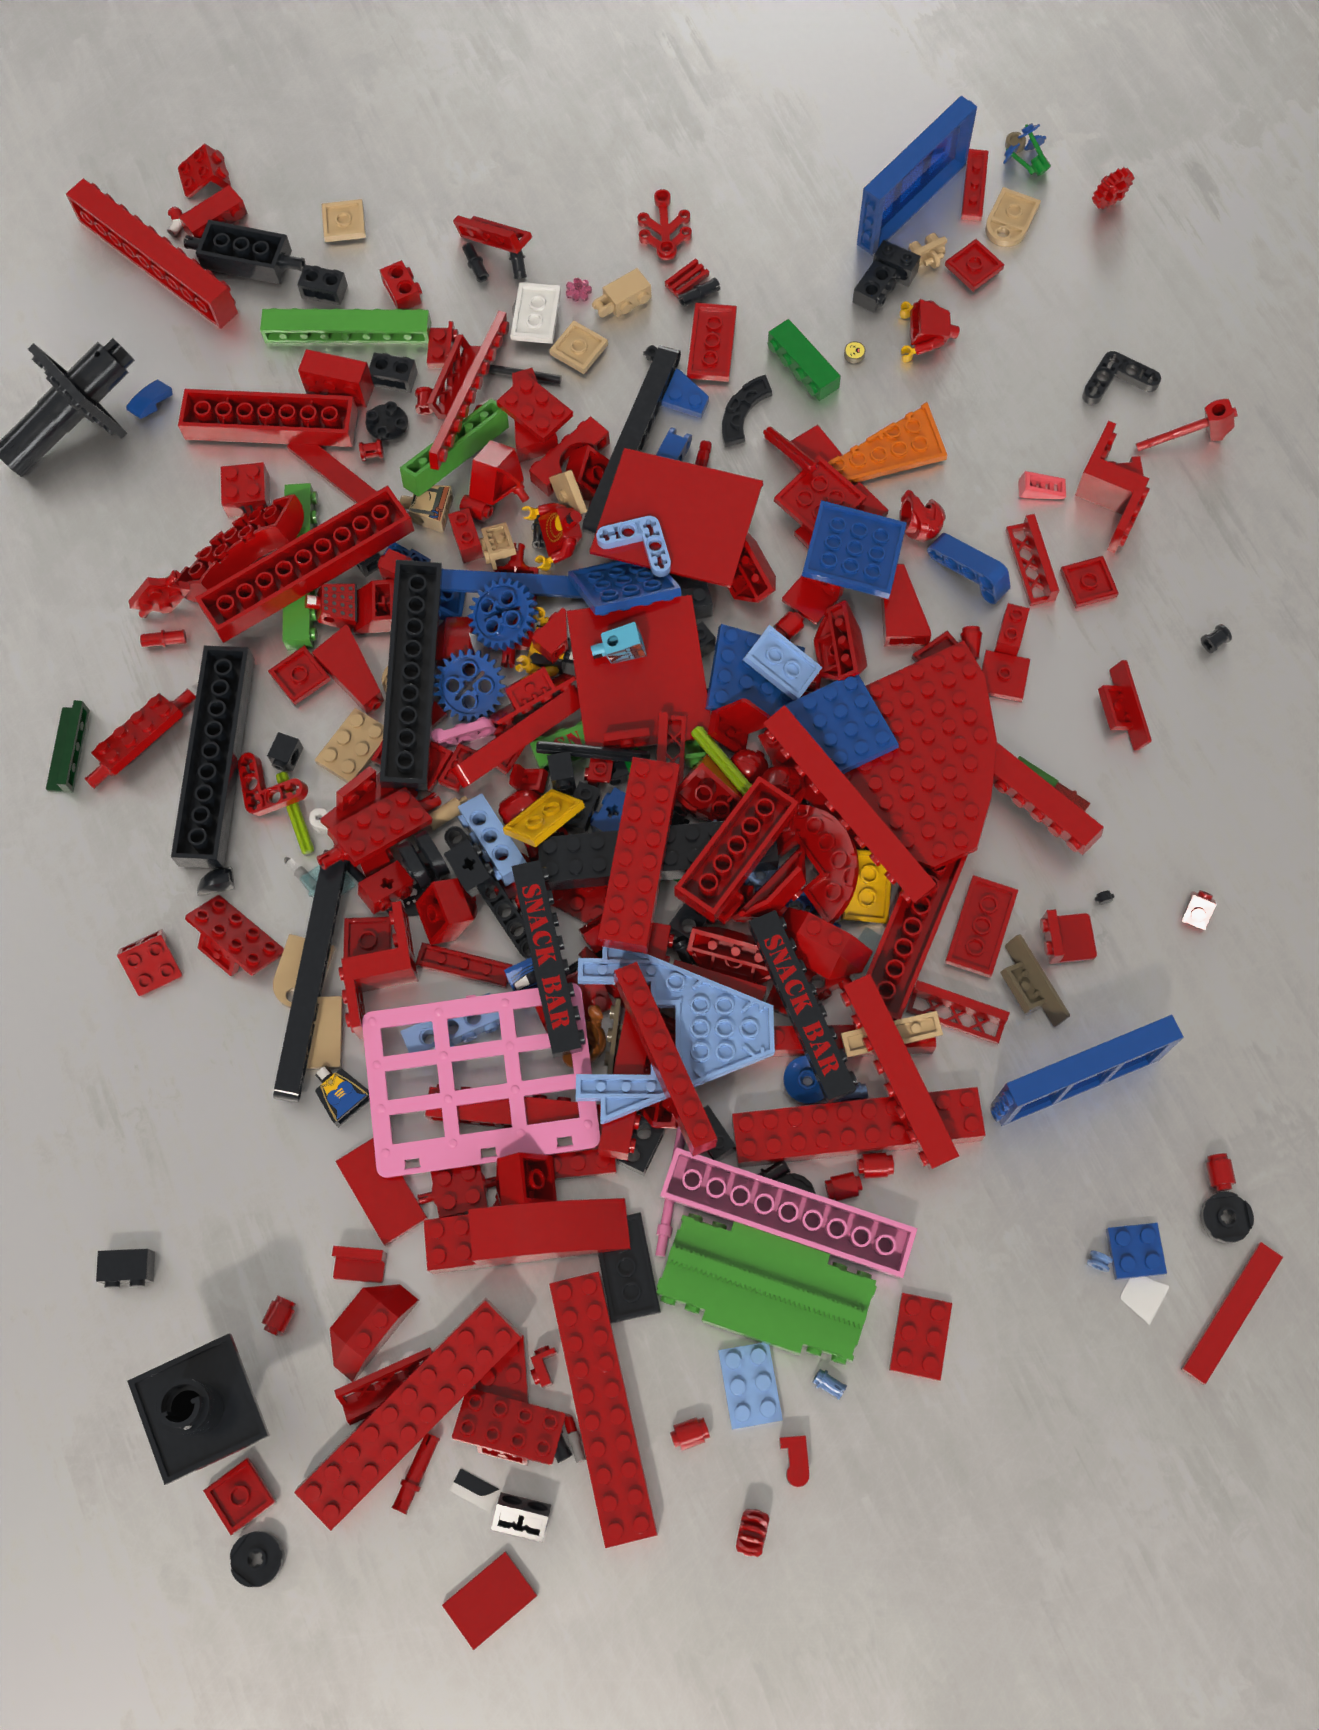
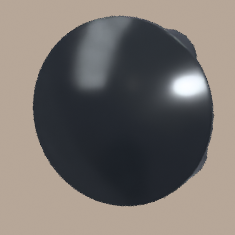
[365,401,408,441]

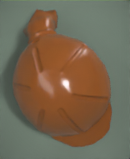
[562,1005,606,1068]

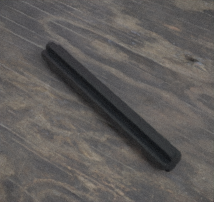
[536,741,651,762]

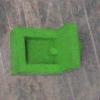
[684,740,707,768]

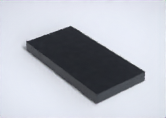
[598,1212,661,1324]

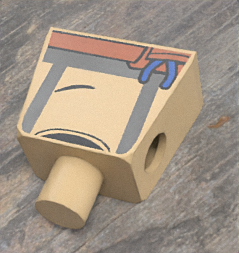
[400,485,454,533]

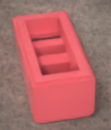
[1018,471,1066,499]

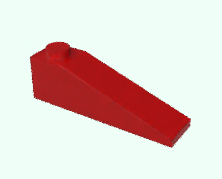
[676,754,743,821]

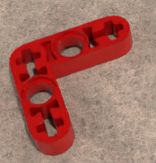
[238,752,308,816]

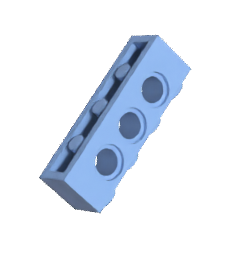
[458,793,527,887]
[400,992,500,1053]

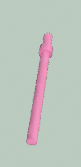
[655,1126,685,1257]

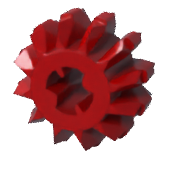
[736,1509,769,1557]

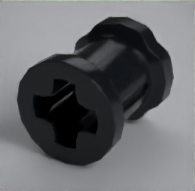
[1201,624,1232,653]

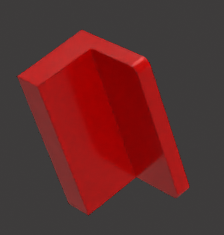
[332,1246,387,1283]

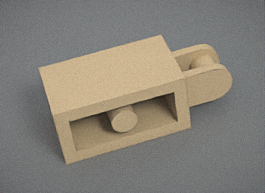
[592,268,651,318]

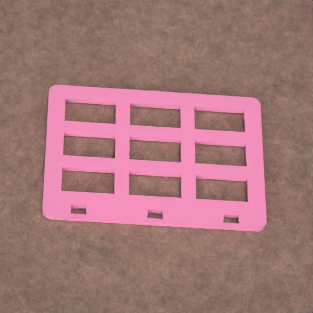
[362,983,601,1178]

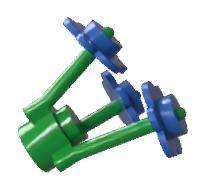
[1003,123,1051,176]

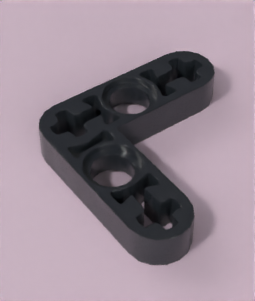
[1082,351,1161,405]

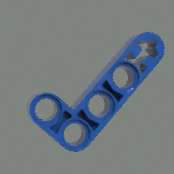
[927,533,1011,604]

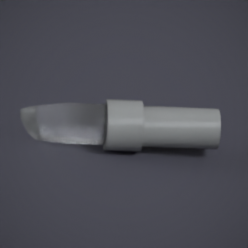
[284,857,317,890]

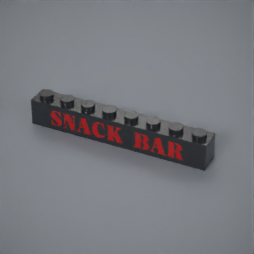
[511,860,586,1058]
[748,910,858,1104]

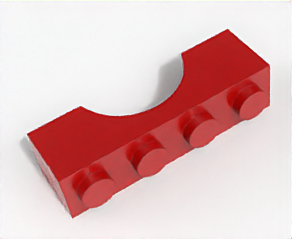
[529,416,610,497]

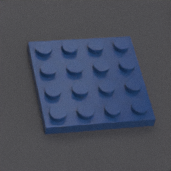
[802,500,907,599]
[568,561,681,615]
[705,624,805,716]
[774,674,899,774]

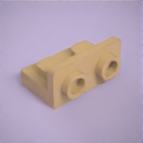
[479,522,516,571]

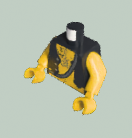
[515,607,574,677]

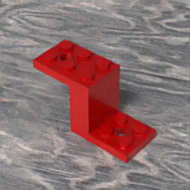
[1075,421,1150,553]
[339,901,419,1039]

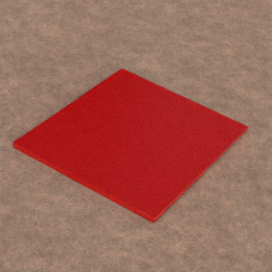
[589,448,763,588]
[567,595,712,749]

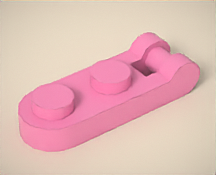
[431,717,496,748]

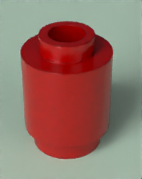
[460,495,494,522]
[773,611,804,641]
[857,1152,894,1179]
[1206,1153,1236,1192]
[824,1172,863,1201]
[261,1295,296,1336]
[670,1417,710,1451]

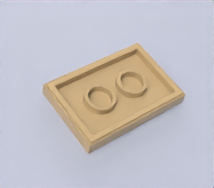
[306,996,343,1070]

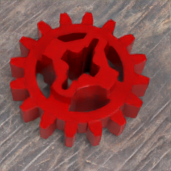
[1092,167,1135,210]

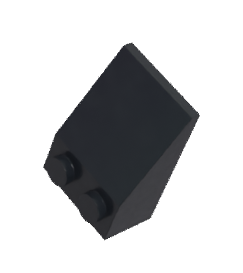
[669,573,713,620]

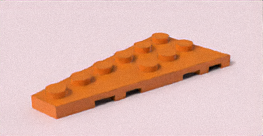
[828,402,947,484]

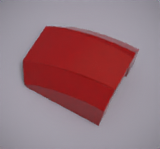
[436,617,475,669]

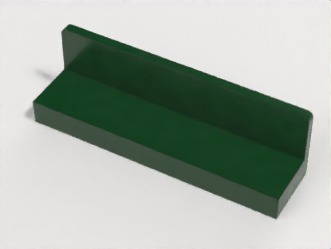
[46,700,90,793]

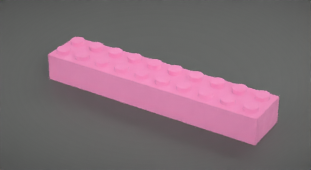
[660,1147,918,1278]

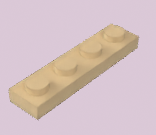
[840,1011,943,1058]

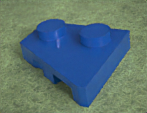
[662,368,709,418]

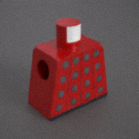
[304,584,357,631]

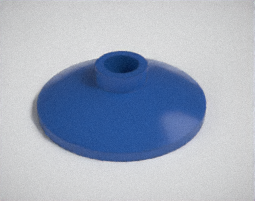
[783,1056,824,1104]

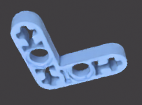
[596,516,671,577]

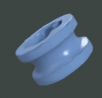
[1087,1251,1113,1272]

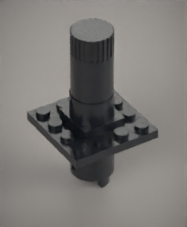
[0,338,135,477]
[127,1333,270,1485]

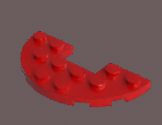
[776,804,859,924]

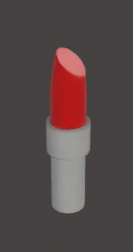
[564,1413,586,1463]

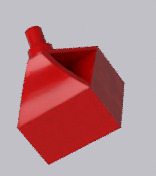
[469,440,529,505]
[415,878,477,945]
[492,1152,557,1207]

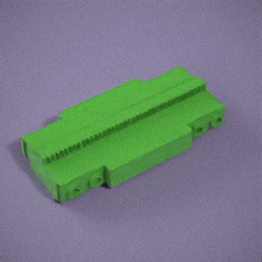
[657,1213,877,1365]

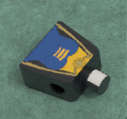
[315,1066,370,1128]

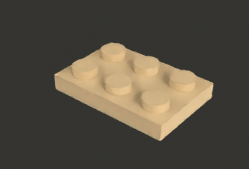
[315,708,384,783]

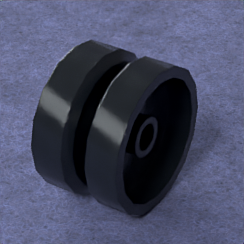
[396,830,451,890]

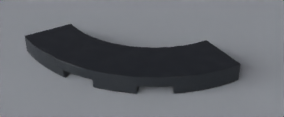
[722,374,772,448]

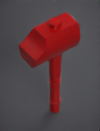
[1135,399,1238,452]

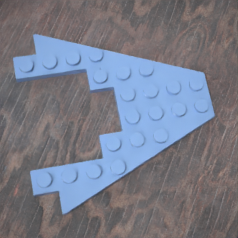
[576,947,775,1124]

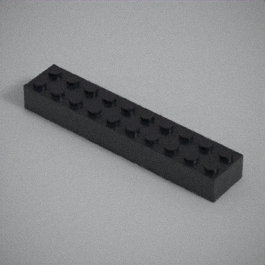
[380,560,443,790]
[171,645,255,868]
[538,821,779,891]

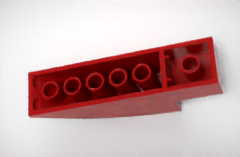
[424,1198,631,1274]

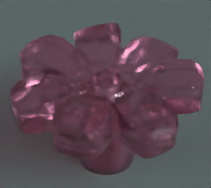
[566,278,592,302]

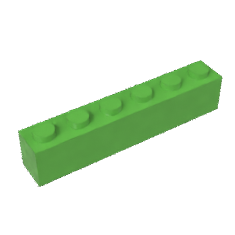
[400,399,509,497]

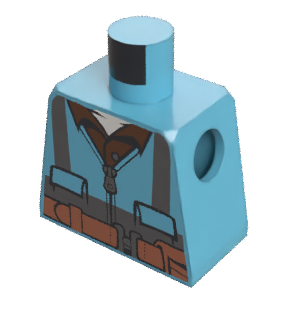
[591,622,647,663]

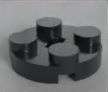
[1200,1191,1254,1243]
[230,1531,285,1587]

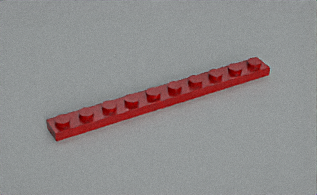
[429,310,509,470]

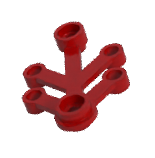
[637,189,692,260]

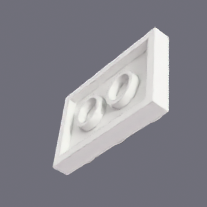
[511,282,561,344]

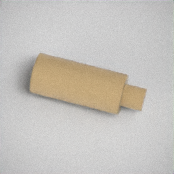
[429,796,469,831]

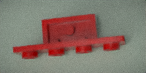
[1098,660,1152,750]

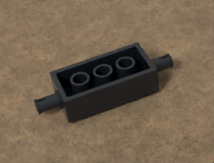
[184,220,305,284]

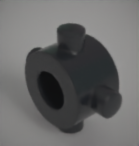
[643,345,657,362]
[1095,890,1114,905]

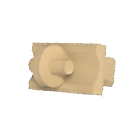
[908,233,948,269]

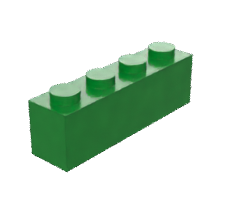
[767,319,841,401]

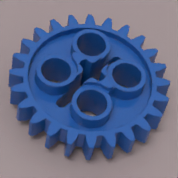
[468,577,539,651]
[434,649,507,722]

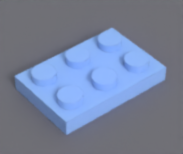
[743,625,822,701]
[718,1343,783,1430]

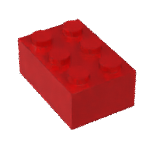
[298,349,374,408]

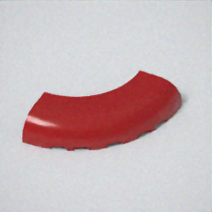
[177,494,304,602]

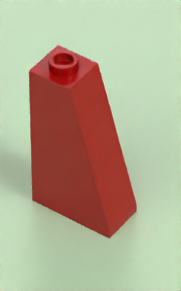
[881,564,932,647]
[312,625,384,715]

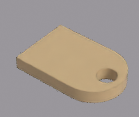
[985,187,1041,247]
[273,934,335,1008]

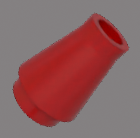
[960,626,982,660]

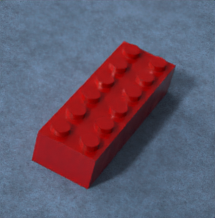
[674,776,799,923]

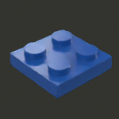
[1106,1223,1167,1280]

